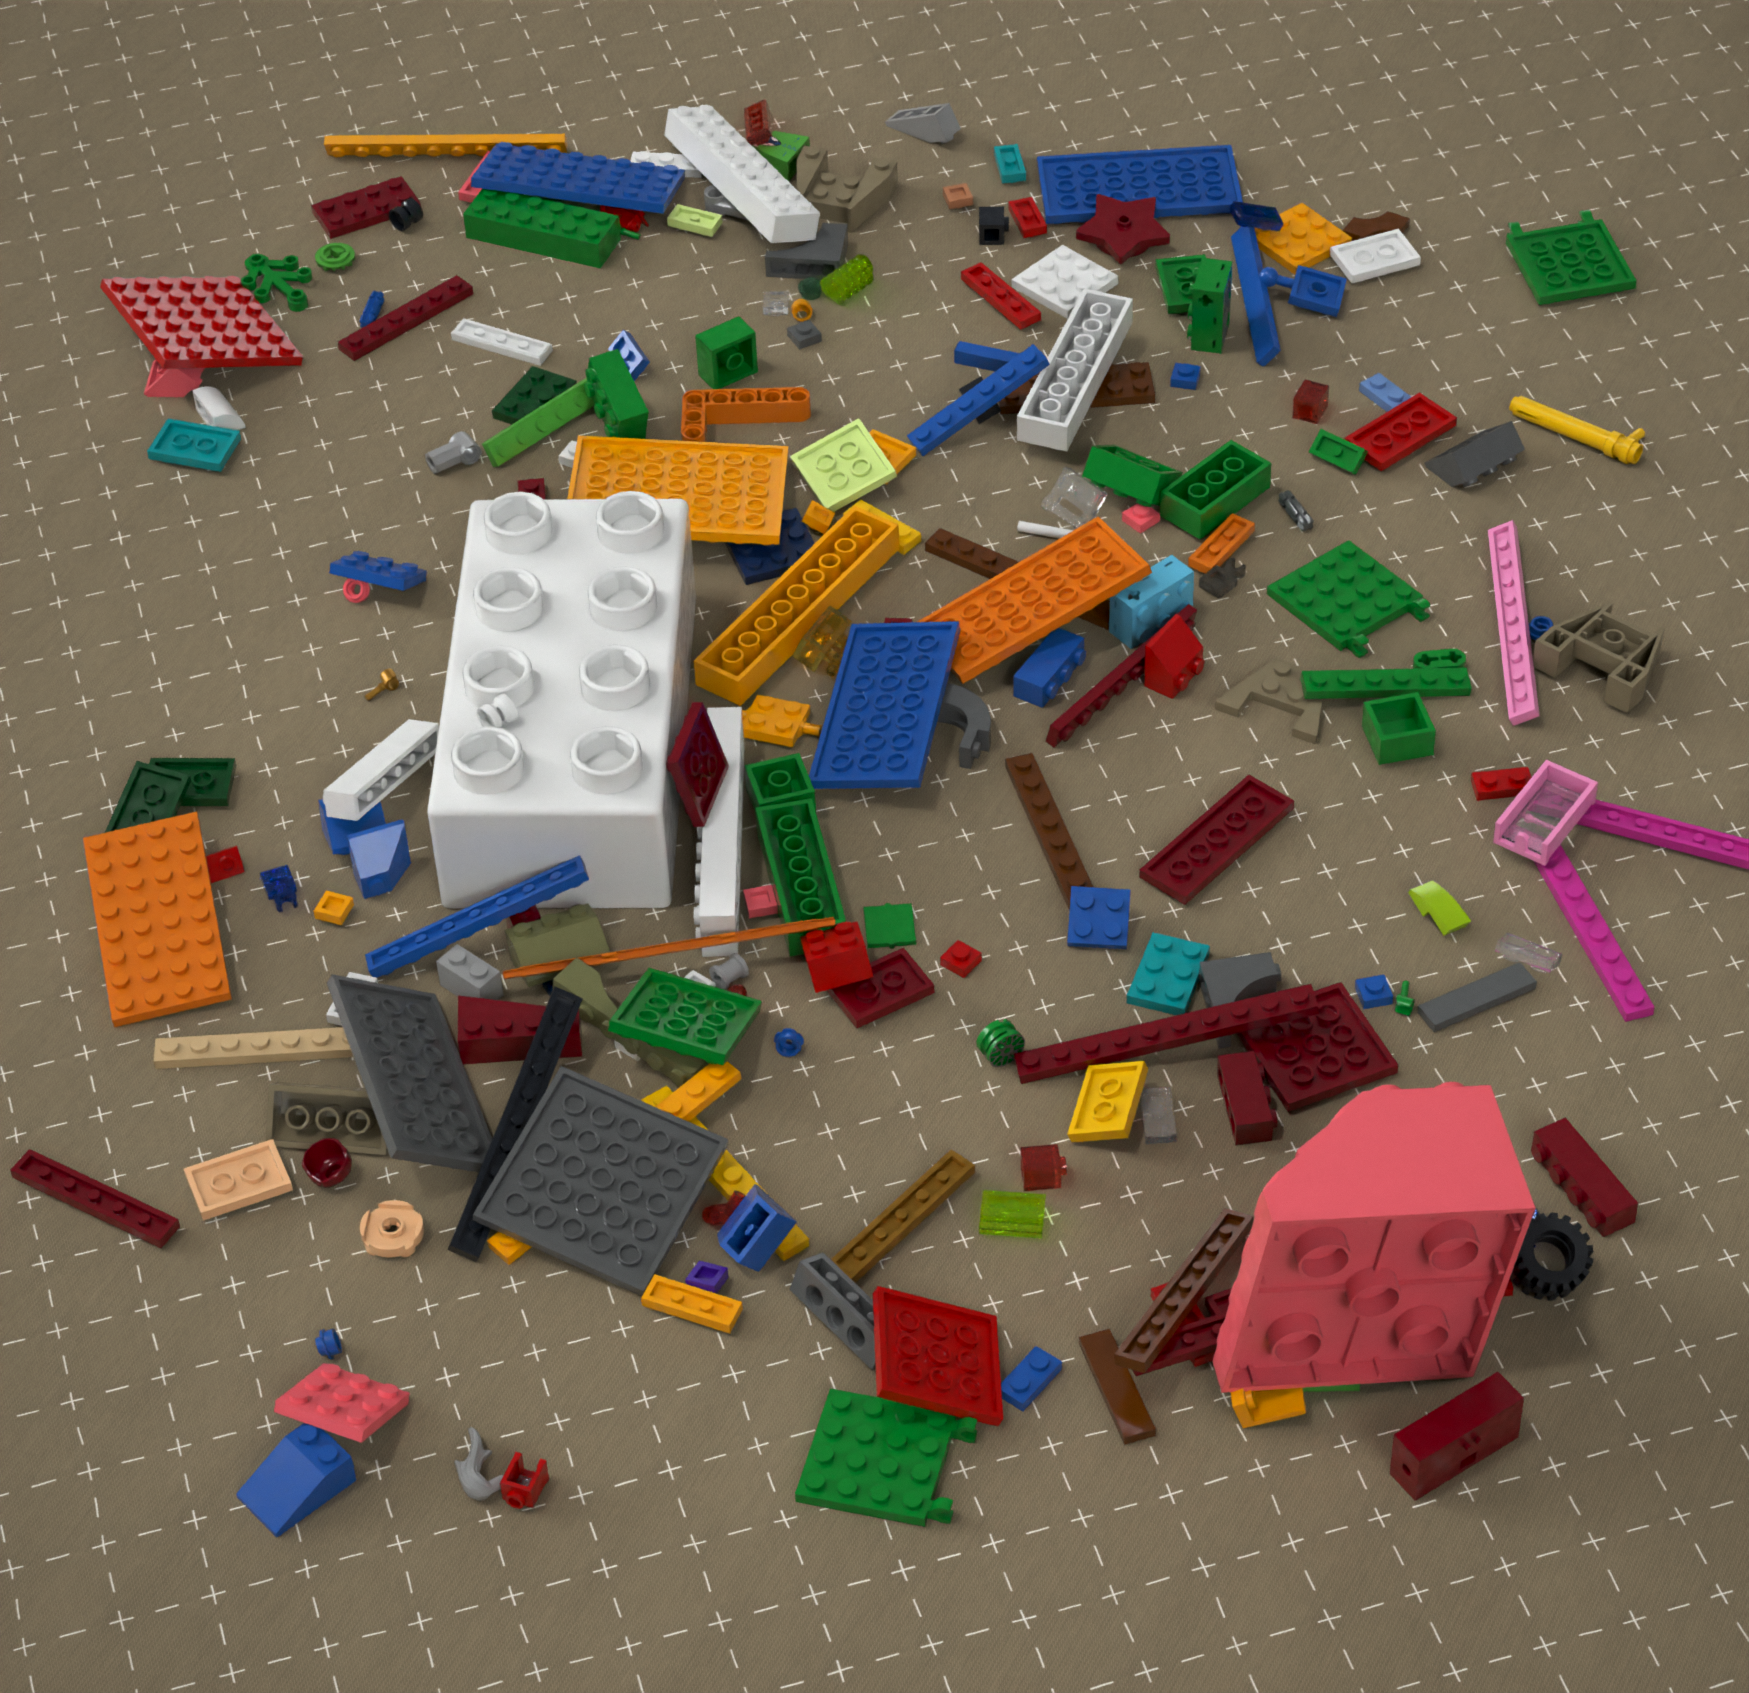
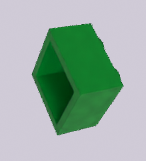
[1362,692,1436,765]

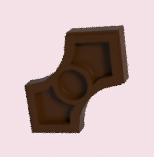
[1343,211,1410,241]

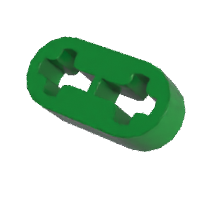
[1413,648,1466,669]

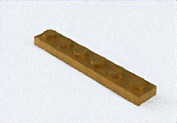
[831,1149,975,1283]

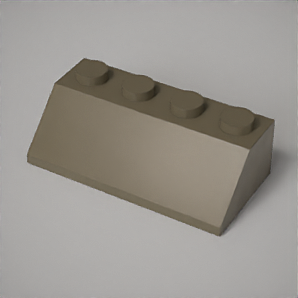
[265,1082,388,1155]

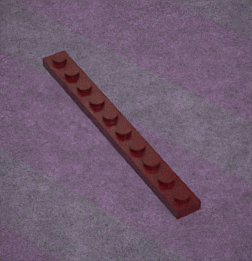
[1014,984,1319,1084]

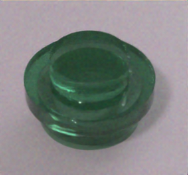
[798,277,823,300]

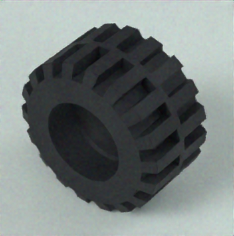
[1511,1212,1594,1301]

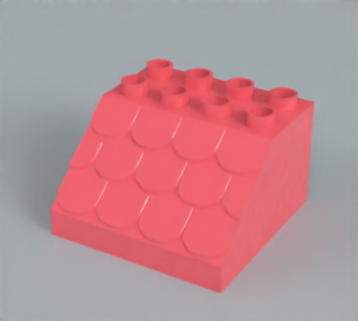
[1213,1082,1535,1393]

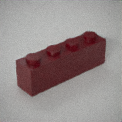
[1531,1117,1638,1237]

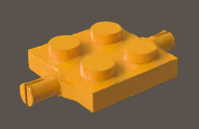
[742,694,822,747]

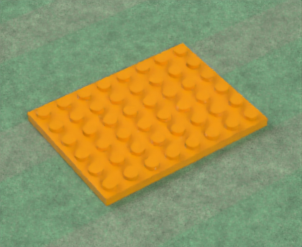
[567,435,788,545]

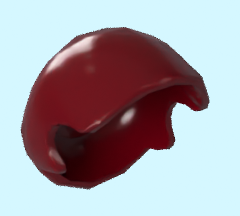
[302,1138,352,1188]

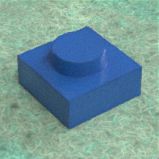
[1170,363,1201,390]
[1355,974,1393,1009]

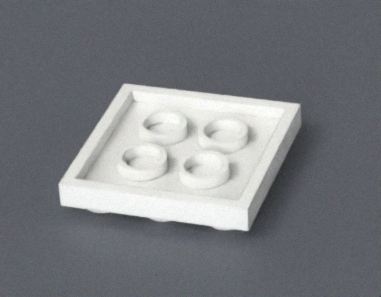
[1012,245,1118,319]

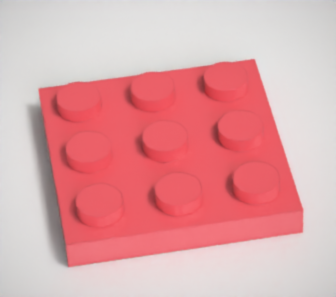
[274,1363,410,1443]

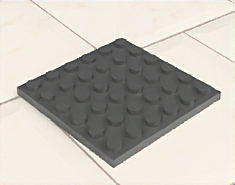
[473,1066,728,1296]

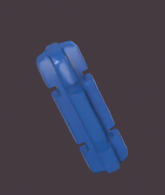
[359,291,385,328]

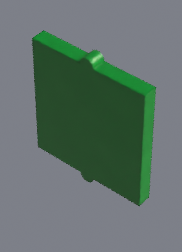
[864,903,916,949]

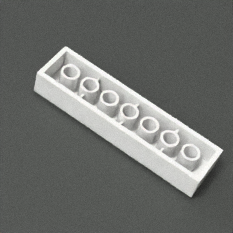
[1017,289,1133,451]

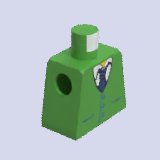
[750,131,810,181]

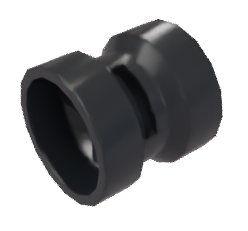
[389,198,423,231]

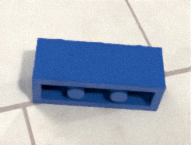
[1013,628,1086,708]

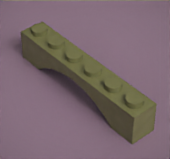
[553,958,709,1087]

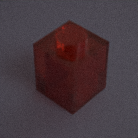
[1292,379,1329,424]
[1020,1144,1067,1191]

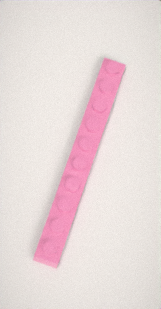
[1488,520,1540,726]

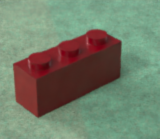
[1217,1051,1278,1146]

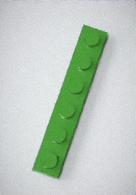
[482,377,595,467]

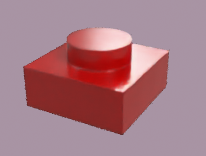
[940,940,982,978]

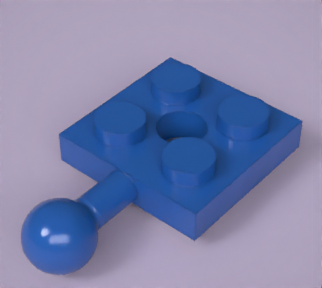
[1258,265,1347,317]

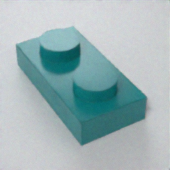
[994,144,1026,184]

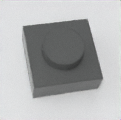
[787,320,822,350]

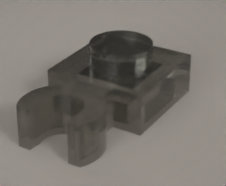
[1199,558,1246,599]

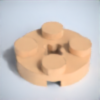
[360,1200,424,1258]

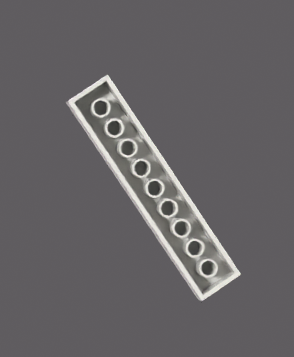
[664,105,820,243]
[694,707,745,957]

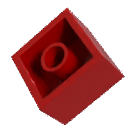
[800,921,873,993]

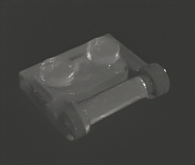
[1041,467,1108,530]

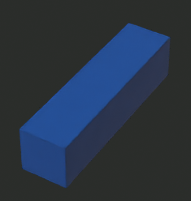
[954,341,1020,371]

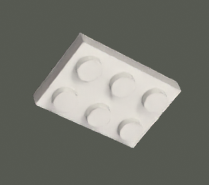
[1330,229,1421,283]

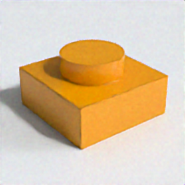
[801,500,835,534]
[314,890,354,925]

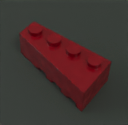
[458,995,583,1065]

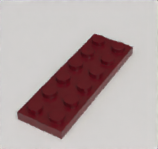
[1139,775,1294,905]

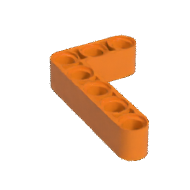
[681,387,811,442]

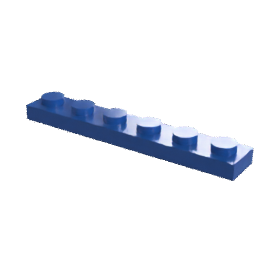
[907,344,1050,456]

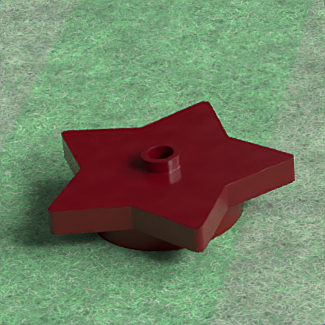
[1076,194,1170,264]

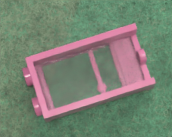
[1493,760,1598,866]

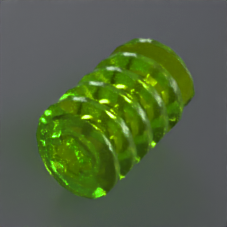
[820,254,874,304]

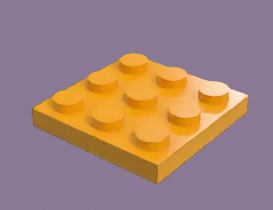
[1254,203,1352,275]

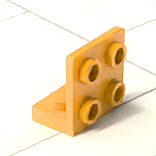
[1230,1388,1306,1429]

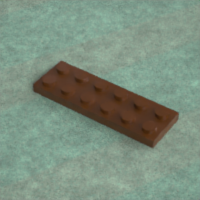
[998,362,1155,415]

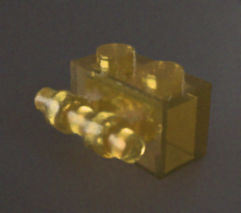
[792,606,852,677]

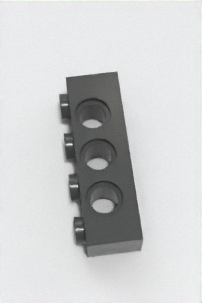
[790,1252,876,1370]

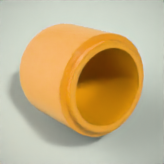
[791,299,812,322]

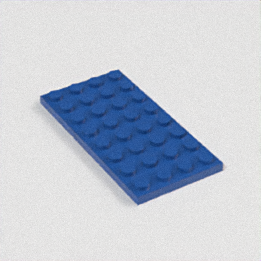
[471,142,685,214]
[1037,145,1243,224]
[809,621,961,789]

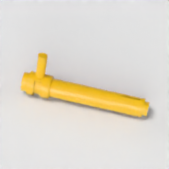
[1509,396,1645,464]

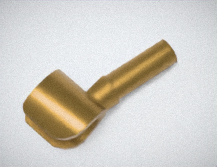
[364,668,399,701]

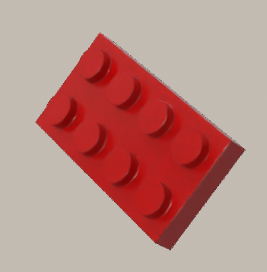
[1344,392,1457,471]

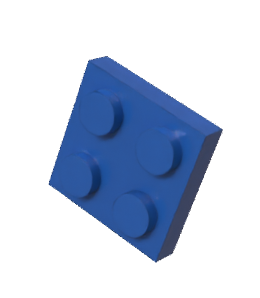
[1067,886,1131,950]

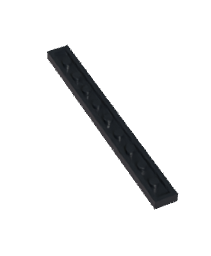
[447,986,583,1262]

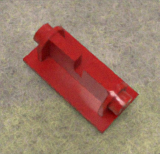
[600,205,649,232]
[206,845,245,884]

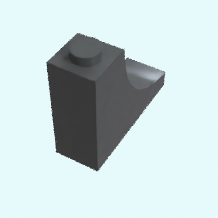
[765,223,848,281]
[1199,952,1281,1049]

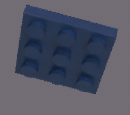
[725,508,815,585]

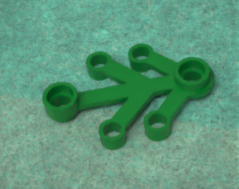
[241,253,313,312]

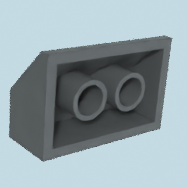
[1424,421,1525,487]

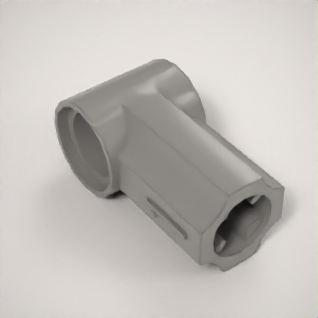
[704,185,748,220]
[425,431,482,474]

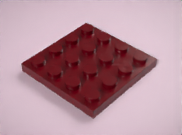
[1236,982,1398,1112]

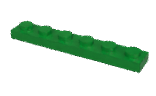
[1300,668,1472,699]

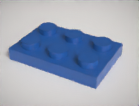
[329,551,427,591]

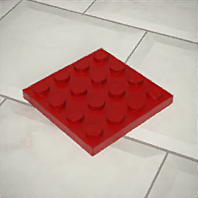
[873,1286,1003,1427]

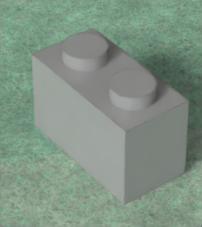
[436,944,504,1000]

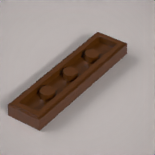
[1079,1329,1156,1445]

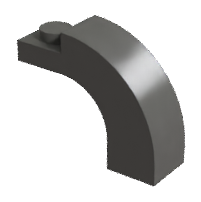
[937,683,991,769]

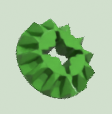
[315,243,355,272]

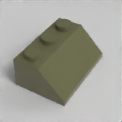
[504,903,610,987]

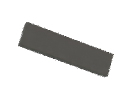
[1417,962,1537,1032]

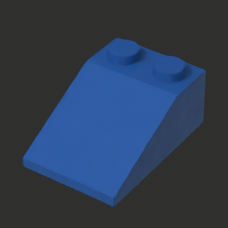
[236,1423,357,1538]

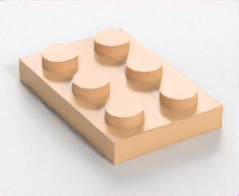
[184,1139,293,1221]

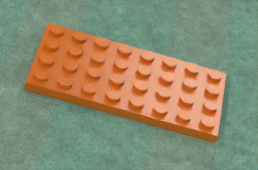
[918,516,1152,684]
[83,811,232,1027]

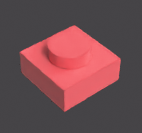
[1122,503,1160,534]
[743,885,778,919]

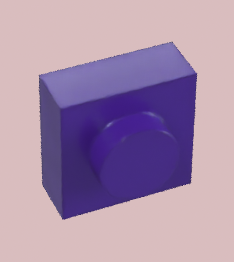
[685,1260,729,1294]

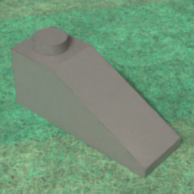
[885,103,961,144]

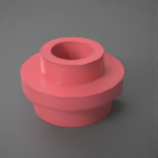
[343,578,370,603]

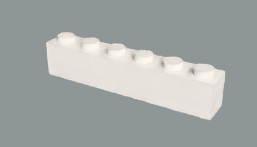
[323,719,439,821]

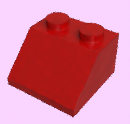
[1144,614,1205,699]

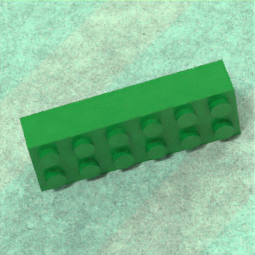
[463,189,621,269]
[755,798,846,956]

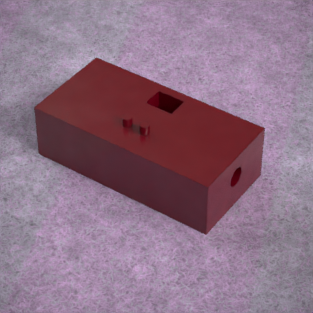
[1390,1372,1524,1501]

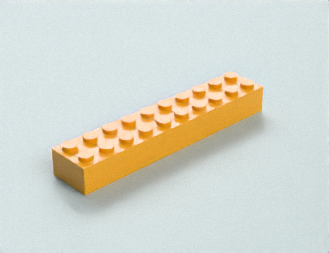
[694,505,899,706]

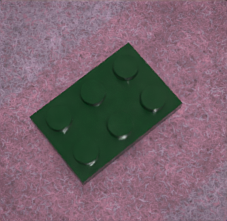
[492,366,577,425]
[149,758,236,806]
[105,761,192,833]

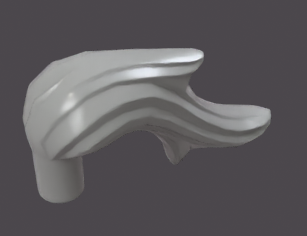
[454,1427,503,1501]

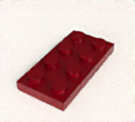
[311,176,421,239]

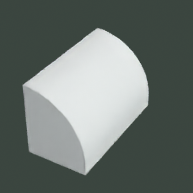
[192,386,246,430]

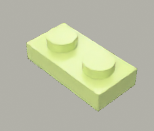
[667,204,723,237]

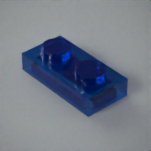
[1229,201,1284,231]

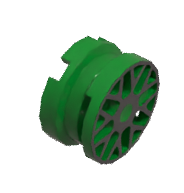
[976,1019,1025,1067]

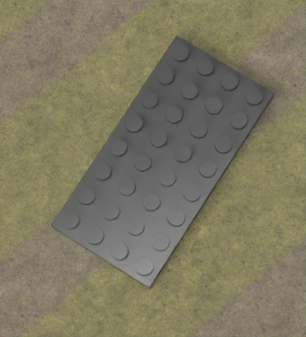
[327,974,492,1173]

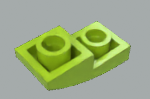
[1408,880,1471,936]

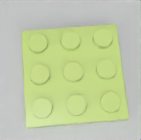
[790,418,897,512]

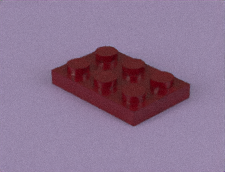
[827,947,935,1029]

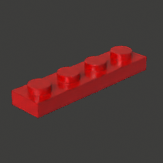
[961,262,1041,330]

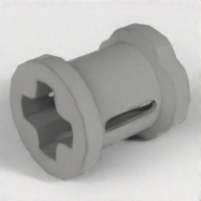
[709,953,749,990]

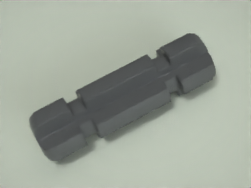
[1278,490,1314,531]

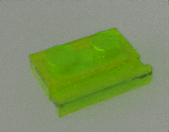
[979,1190,1046,1238]

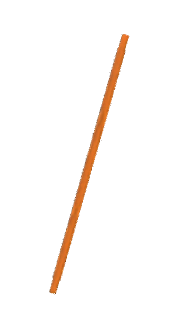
[503,917,836,979]

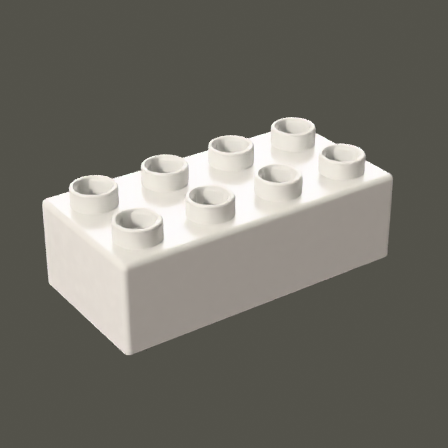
[427,491,696,909]

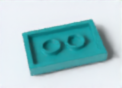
[147,418,241,472]
[1126,932,1210,1015]

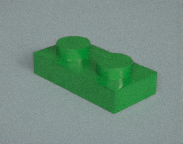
[1309,429,1368,475]

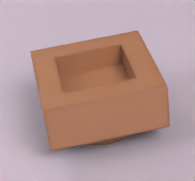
[943,183,973,210]

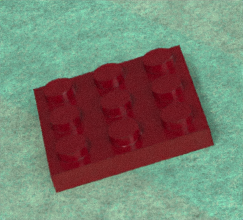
[666,702,729,827]

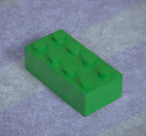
[1160,440,1272,540]

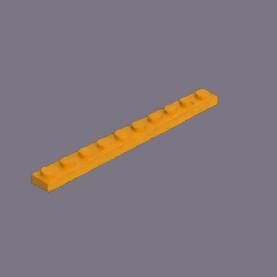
[324,134,568,157]
[487,1061,742,1265]

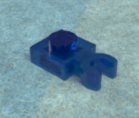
[260,865,298,912]

